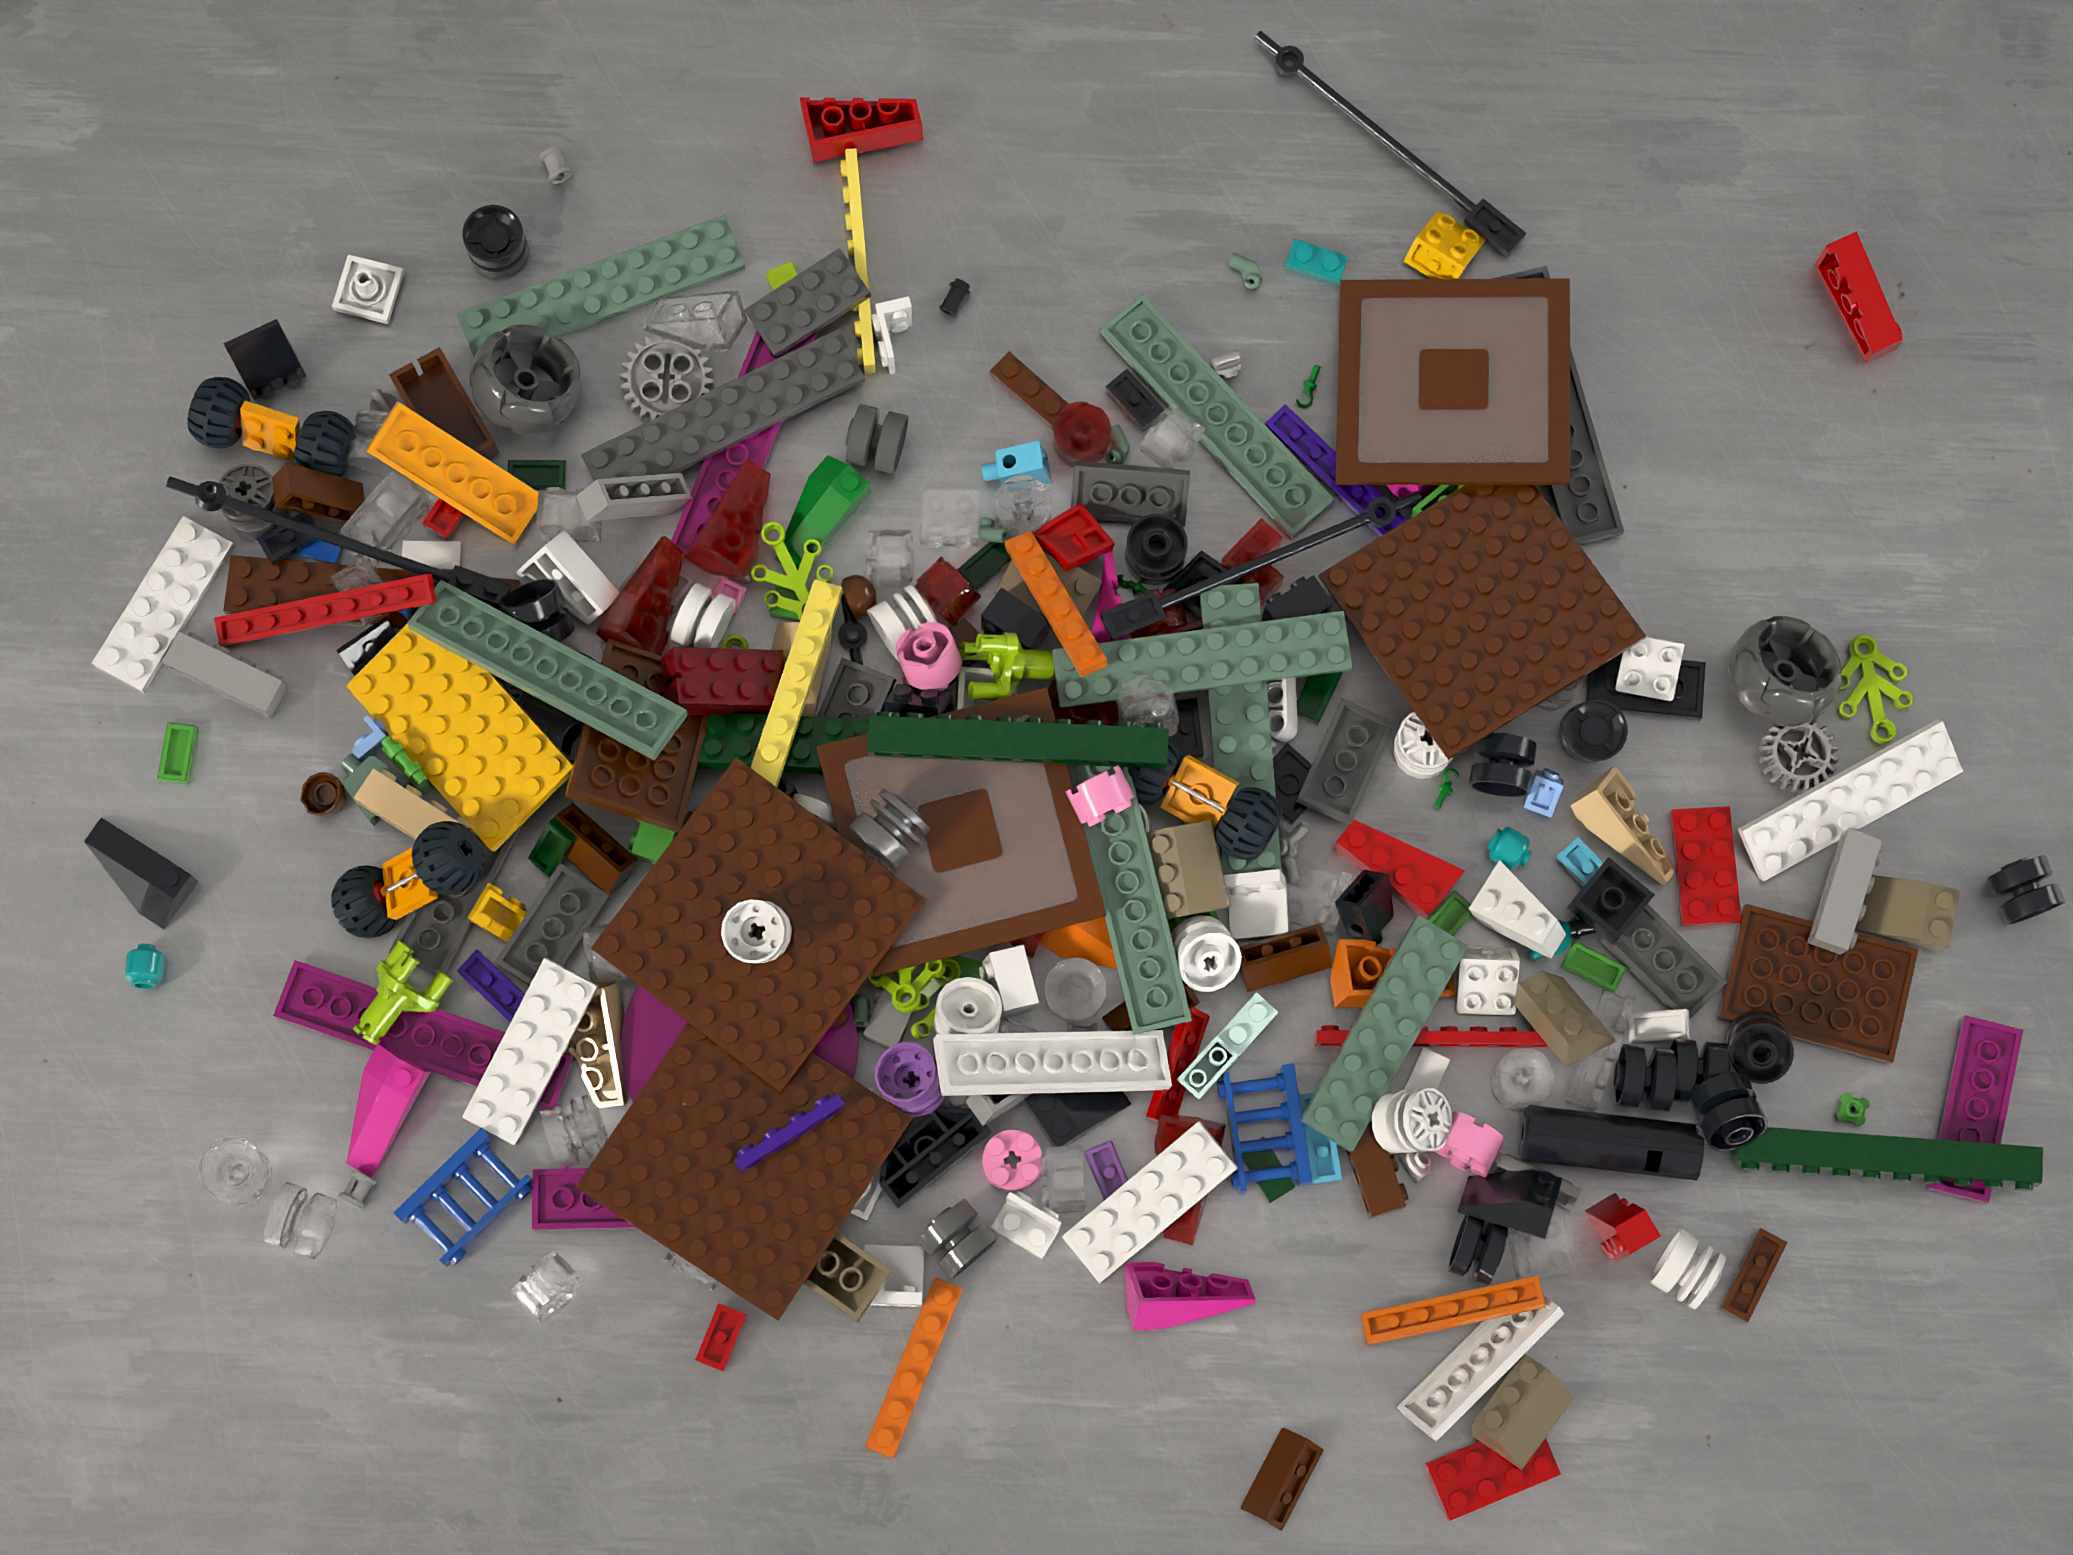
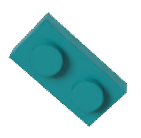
[1285,239,1348,285]

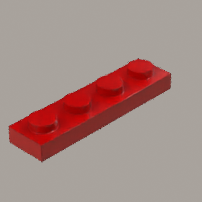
[1146,1006,1210,1128]

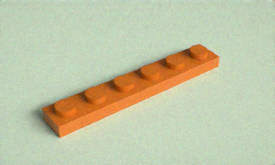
[1005,530,1107,677]
[1361,1275,1546,1346]
[865,1277,963,1458]

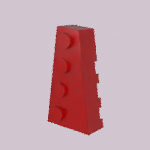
[799,97,924,163]
[1814,231,1903,363]
[1333,819,1465,920]

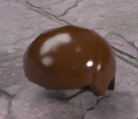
[841,574,877,620]
[300,772,345,817]

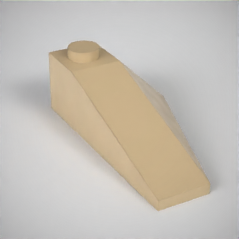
[568,982,627,1108]

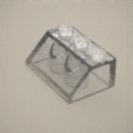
[339,468,431,567]

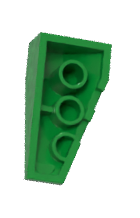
[775,455,871,570]

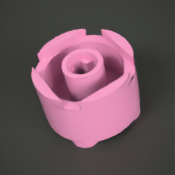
[896,622,962,692]
[1065,765,1135,827]
[1434,1111,1504,1177]
[982,1130,1043,1194]

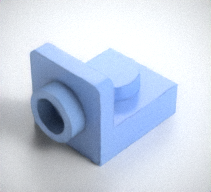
[351,715,387,762]
[1523,768,1564,818]

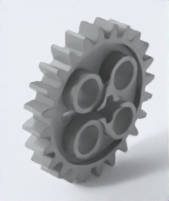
[620,332,713,420]

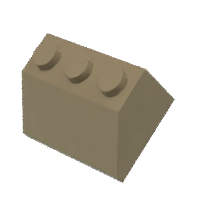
[1146,820,1230,919]
[1514,971,1615,1066]
[1472,1354,1574,1470]

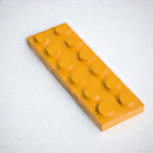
[366,401,545,545]

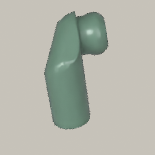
[1228,253,1262,289]
[1105,424,1130,464]
[977,517,1009,543]
[850,994,871,1028]

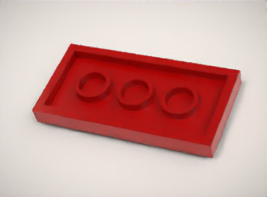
[1670,806,1742,927]
[1425,1438,1561,1521]

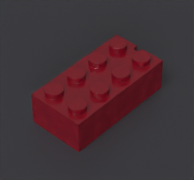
[661,647,785,715]

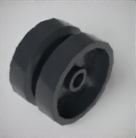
[1448,1215,1509,1285]

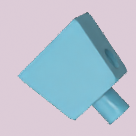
[981,440,1052,488]

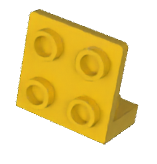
[1404,211,1485,279]

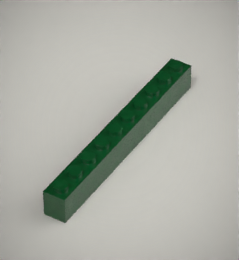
[867,712,1169,769]
[1734,1127,2043,1191]

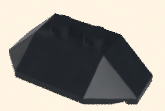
[879,1106,992,1208]

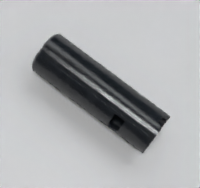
[1520,1105,1705,1181]

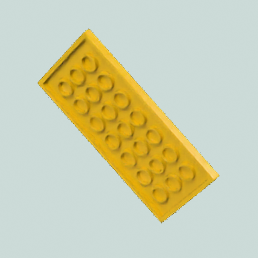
[346,624,573,851]

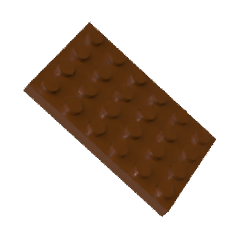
[565,639,710,833]
[1718,904,1919,1064]

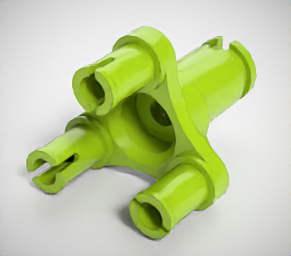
[959,632,1056,701]
[353,940,454,1045]

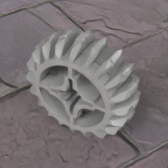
[1759,719,1839,794]

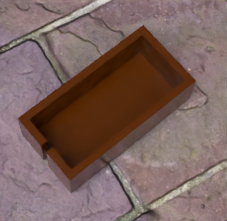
[389,347,499,459]

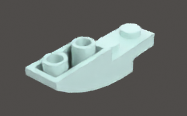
[1177,992,1279,1100]

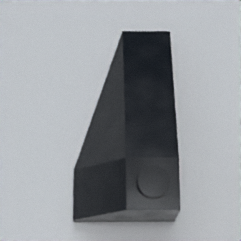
[84,817,198,930]

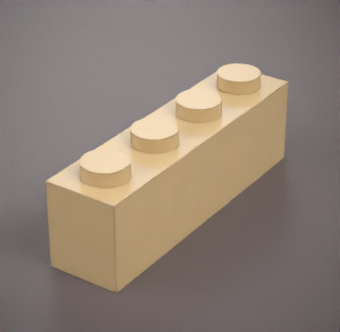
[354,768,475,840]

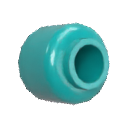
[1486,827,1532,870]
[125,944,165,989]

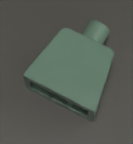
[340,753,414,826]

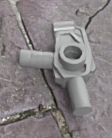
[1278,816,1310,883]

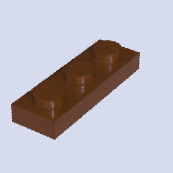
[990,351,1072,430]
[1719,1228,1788,1323]

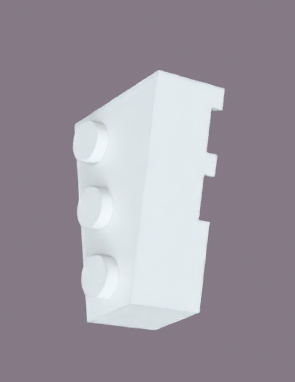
[515,530,622,625]
[1469,860,1566,959]

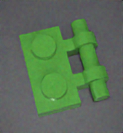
[381,735,432,797]

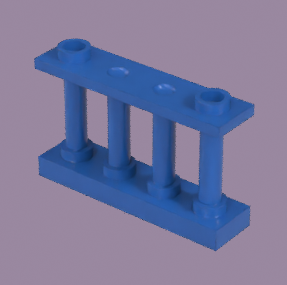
[1217,1063,1312,1195]
[393,1128,533,1267]

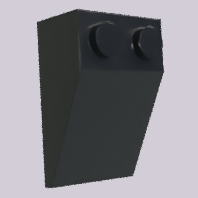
[223,319,306,401]
[1024,1091,1131,1153]
[1457,1169,1563,1239]

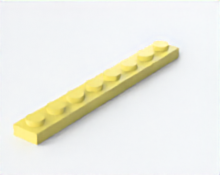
[840,148,876,374]
[751,580,843,787]

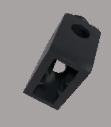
[1335,870,1394,945]

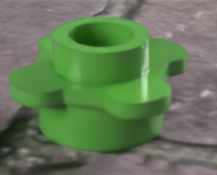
[1836,1093,1869,1126]

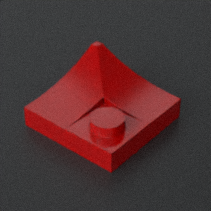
[1033,503,1115,571]

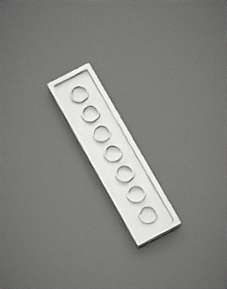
[1738,719,1963,881]
[933,1030,1172,1096]

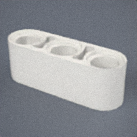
[1266,678,1298,742]

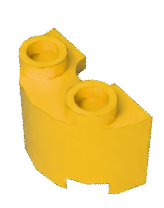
[467,883,527,942]

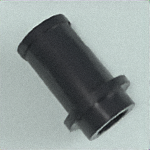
[939,278,971,317]
[1566,917,1597,940]

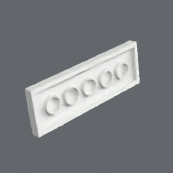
[92,516,235,693]
[462,958,599,1145]
[1061,1121,1238,1283]
[1397,1296,1564,1442]

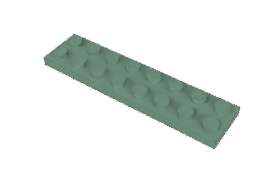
[1299,915,1468,1152]

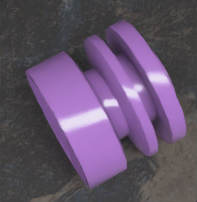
[874,1042,945,1117]

